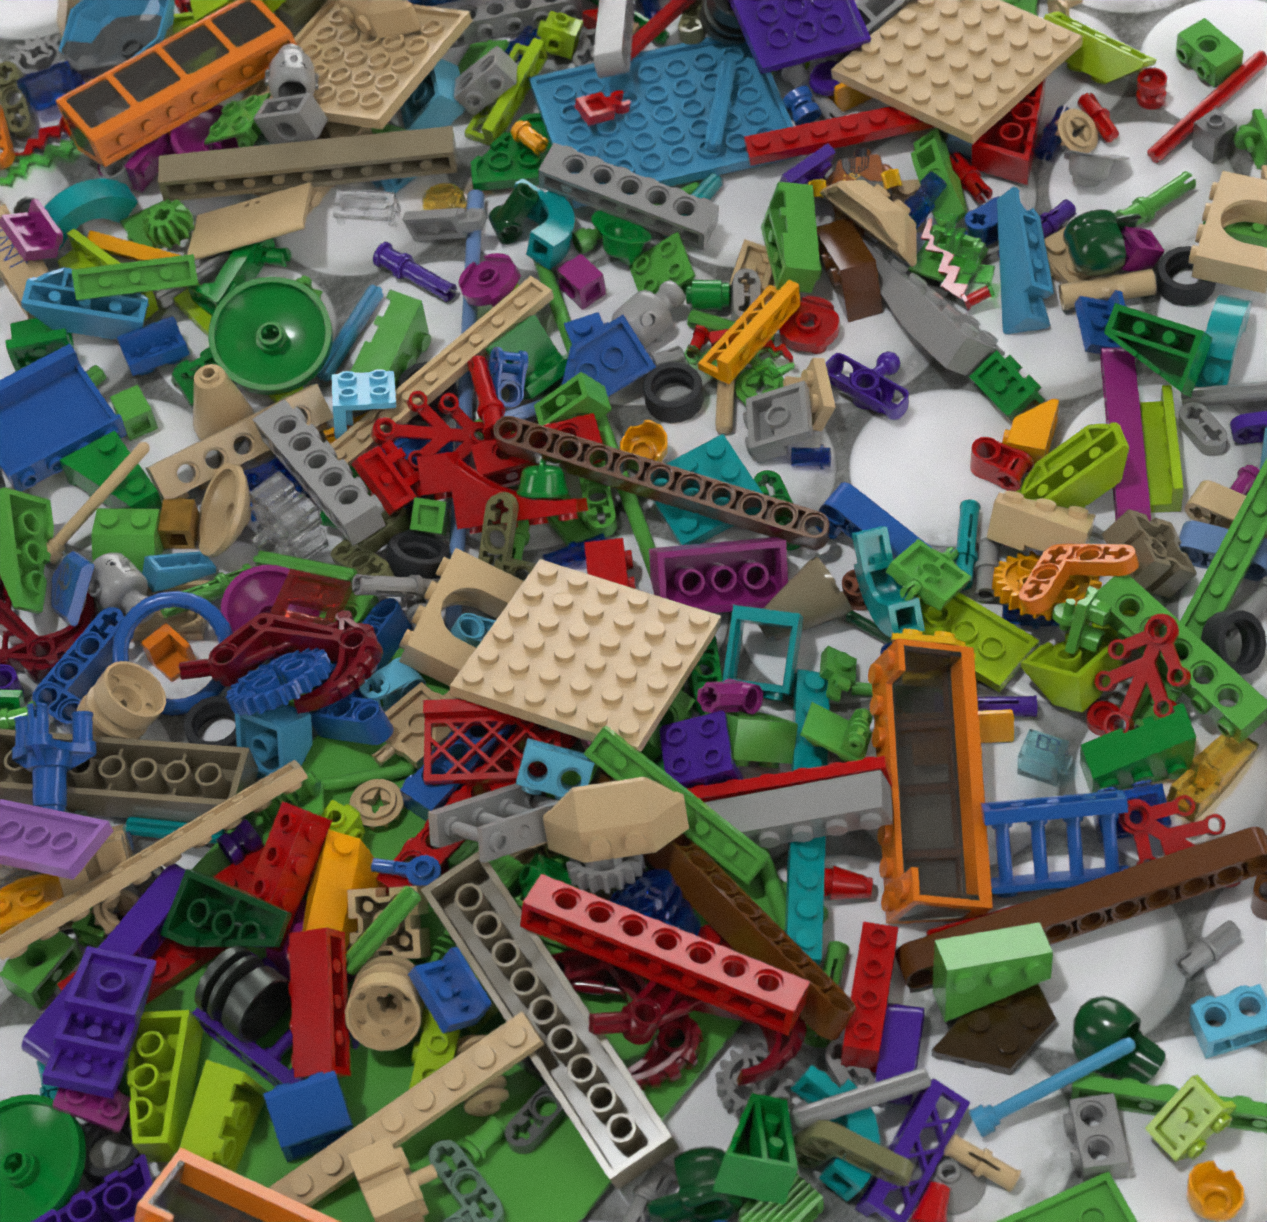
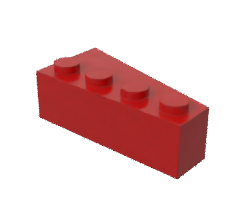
[972,78,1046,185]

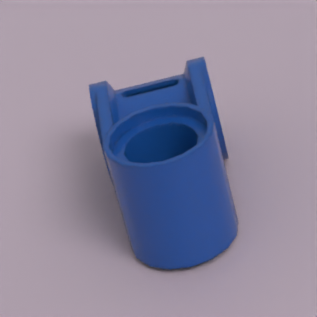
[964,196,1000,248]
[489,347,528,408]

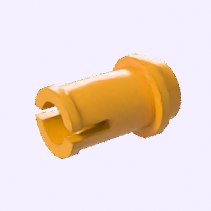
[511,120,548,155]

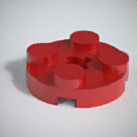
[778,296,840,354]

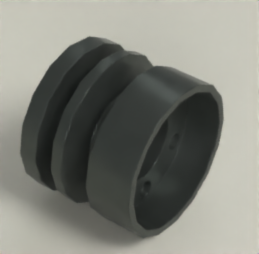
[699,0,746,45]
[194,945,291,1043]

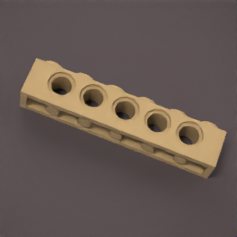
[145,384,333,502]

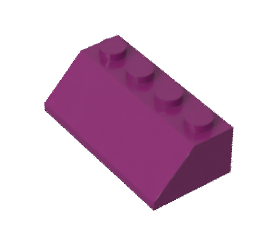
[649,537,788,613]

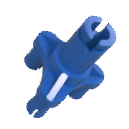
[12,703,97,812]

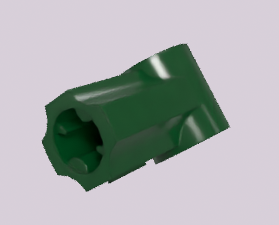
[488,182,540,244]

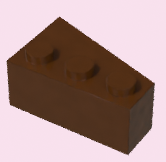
[816,218,883,323]

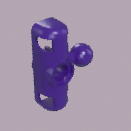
[826,351,909,420]

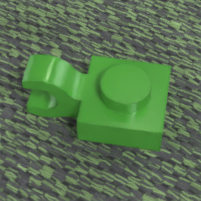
[819,646,857,702]

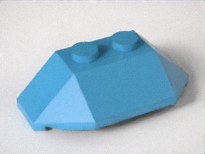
[21,267,148,340]

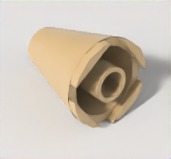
[193,364,254,444]

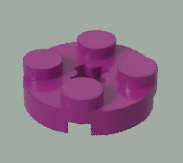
[459,253,521,307]

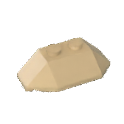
[337,0,421,38]
[820,180,917,268]
[543,777,689,863]

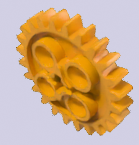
[992,551,1102,621]

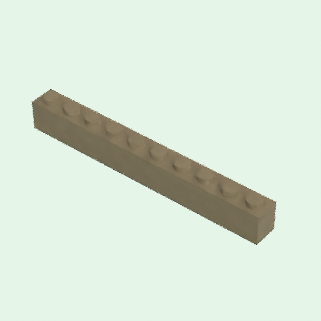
[158,126,457,202]

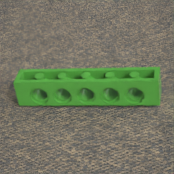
[1096,575,1267,744]

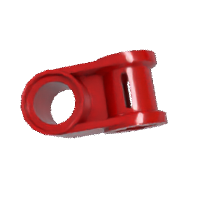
[970,437,1034,492]

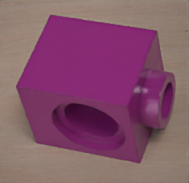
[1121,226,1165,272]
[557,254,606,310]

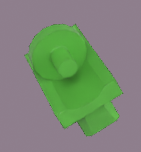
[1233,109,1267,169]
[1052,586,1112,655]

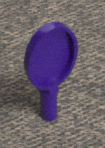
[809,60,841,96]

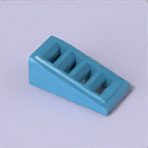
[142,551,217,592]

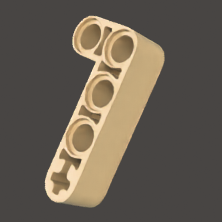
[1185,480,1267,538]

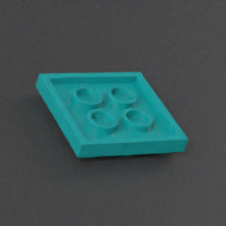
[652,434,763,546]

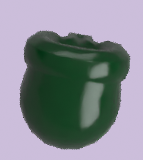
[1063,209,1141,276]
[1072,996,1165,1084]
[647,1146,742,1222]

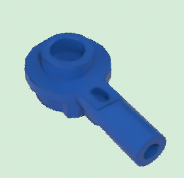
[371,855,441,886]

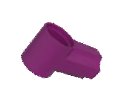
[697,679,763,715]

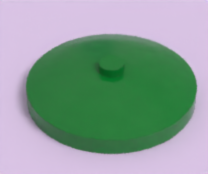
[208,276,333,395]
[0,1094,86,1222]

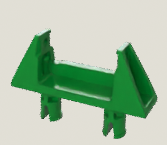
[187,238,291,316]

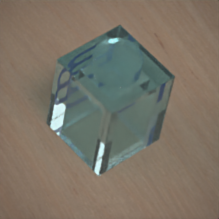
[1017,729,1073,787]

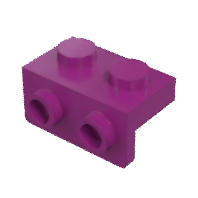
[0,199,63,261]
[52,1088,131,1133]

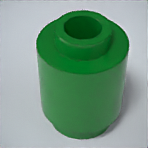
[686,280,731,310]

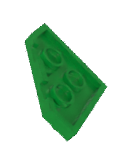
[470,113,551,191]

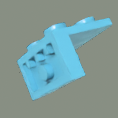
[331,369,396,439]

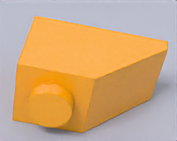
[1002,399,1059,465]

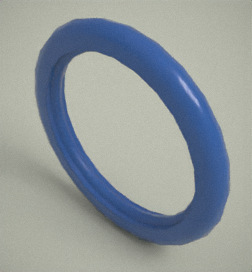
[112,591,233,716]

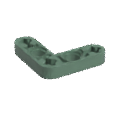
[429,1140,505,1222]

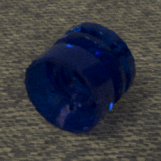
[609,869,701,936]

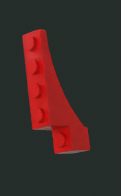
[417,452,588,534]

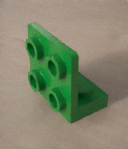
[486,315,568,400]
[5,318,74,372]

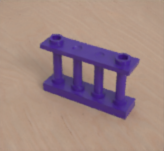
[192,953,360,1087]

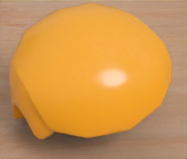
[620,420,668,462]
[1186,1161,1245,1222]

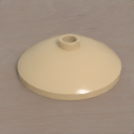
[197,463,251,557]

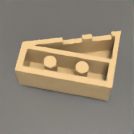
[986,491,1096,554]

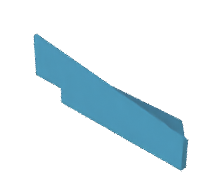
[997,186,1054,334]

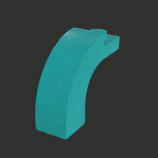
[44,178,138,252]
[514,178,575,270]
[1195,294,1253,387]
[852,526,925,637]
[790,1065,880,1202]

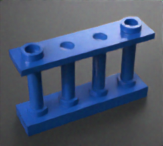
[981,790,1129,898]

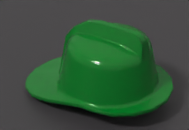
[591,210,651,265]
[517,459,570,498]

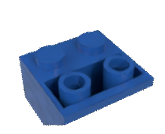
[263,1070,354,1163]

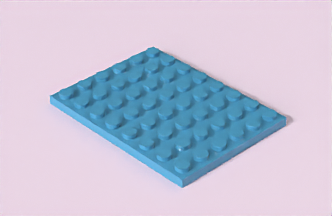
[529,37,803,209]

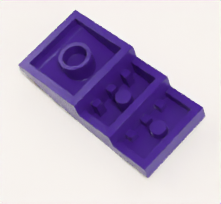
[42,946,156,1099]

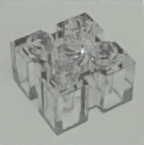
[249,471,329,560]

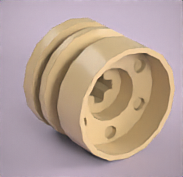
[77,661,166,739]
[345,955,425,1051]

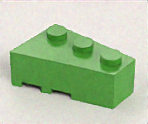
[761,181,822,293]
[351,289,431,390]
[932,922,1053,1022]

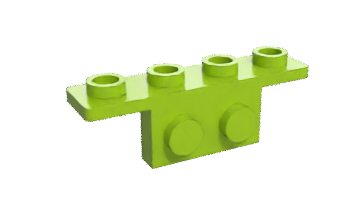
[409,967,474,1090]

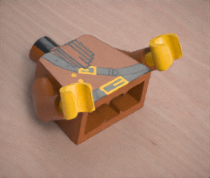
[808,148,902,216]

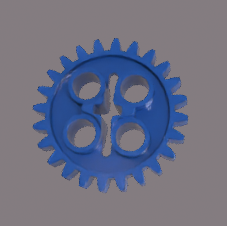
[226,648,333,716]

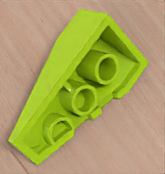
[1021,610,1137,712]

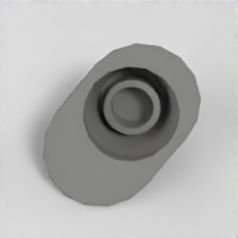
[1064,150,1130,187]

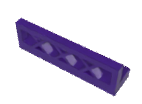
[855,1078,971,1222]

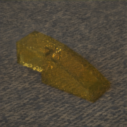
[1165,734,1259,822]

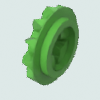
[735,367,784,407]

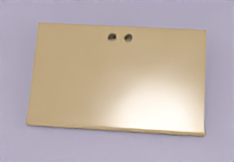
[187,182,313,260]

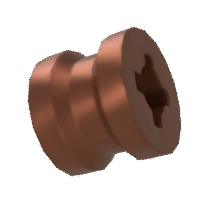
[842,569,867,611]

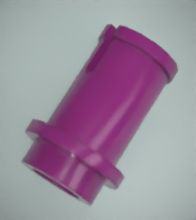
[1229,465,1260,496]

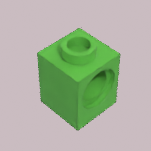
[110,385,158,441]
[410,497,451,536]

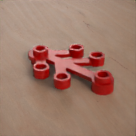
[371,391,486,472]
[1094,614,1191,734]
[1118,795,1242,888]

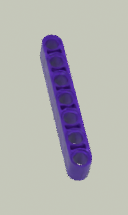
[21,863,186,1065]

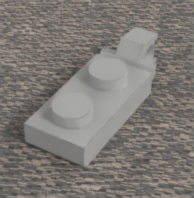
[402,208,487,241]

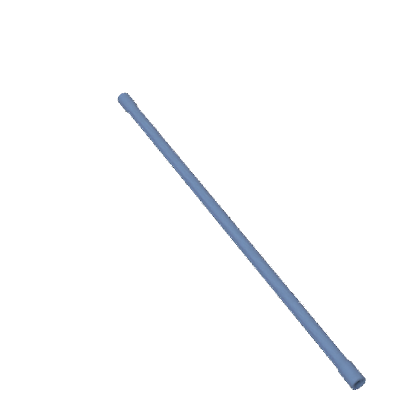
[445,190,485,630]

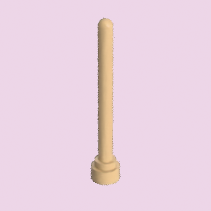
[46,442,150,565]

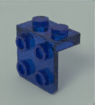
[16,60,96,116]

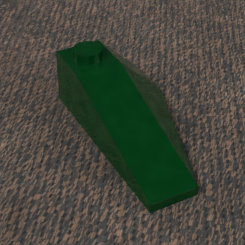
[160,868,292,947]

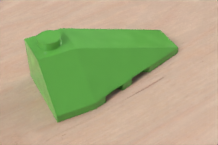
[0,487,54,614]

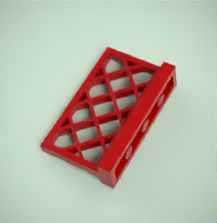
[423,699,562,785]

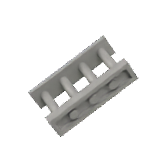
[428,783,559,863]

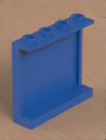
[0,344,127,492]

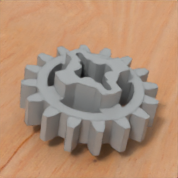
[9,35,69,89]
[566,854,645,894]
[715,1043,794,1118]

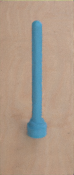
[969,1038,1135,1137]

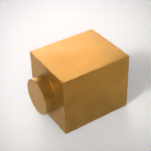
[158,498,199,549]

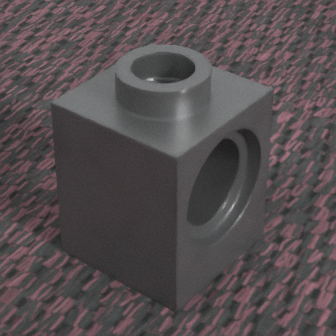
[1192,108,1237,164]

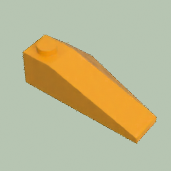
[302,830,379,949]

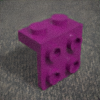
[97,132,175,192]

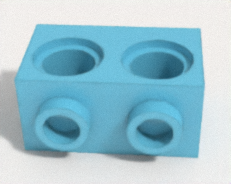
[516,738,594,800]
[1189,984,1267,1059]

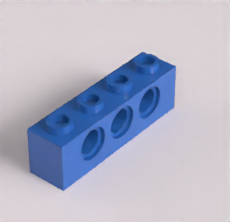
[400,724,516,821]

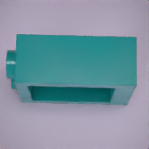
[722,605,804,701]

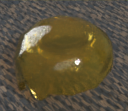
[422,182,467,210]

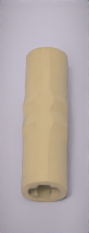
[1059,269,1156,310]

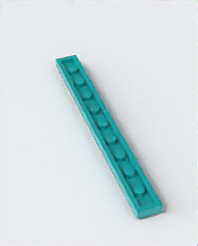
[785,669,830,966]

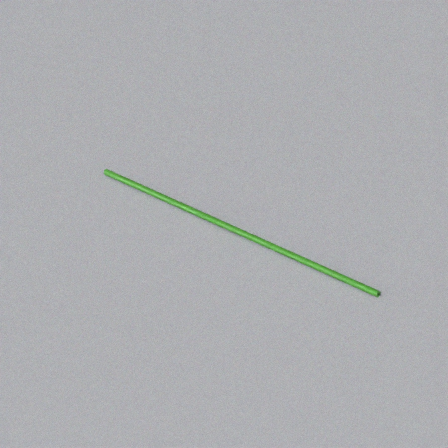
[533,260,786,932]

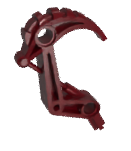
[0,576,98,681]
[179,610,383,714]
[551,949,704,1091]
[588,980,807,1086]

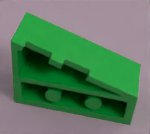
[1104,303,1213,399]
[59,430,162,513]
[1079,703,1196,793]
[712,1093,798,1204]

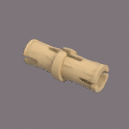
[943,1134,1021,1192]

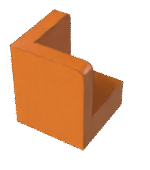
[141,623,196,682]

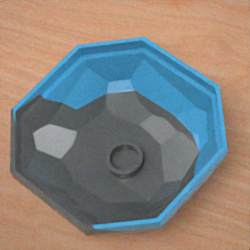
[58,0,175,77]

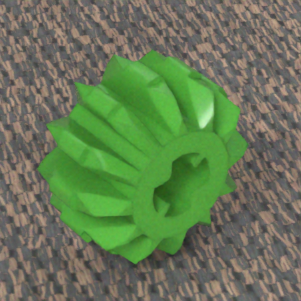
[142,199,195,250]

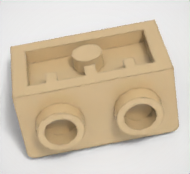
[783,357,836,431]

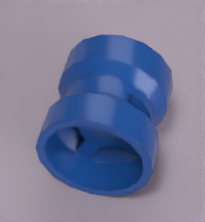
[783,86,822,126]

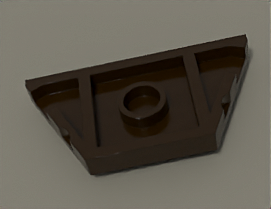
[932,984,1056,1075]

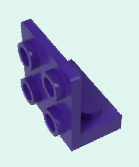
[660,711,743,789]

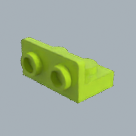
[1144,1075,1237,1162]

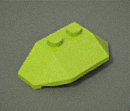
[1044,11,1157,84]
[1016,422,1129,509]

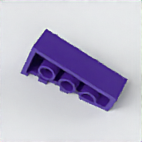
[31,1153,160,1222]

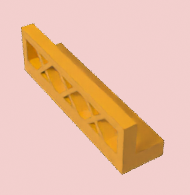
[698,280,800,384]

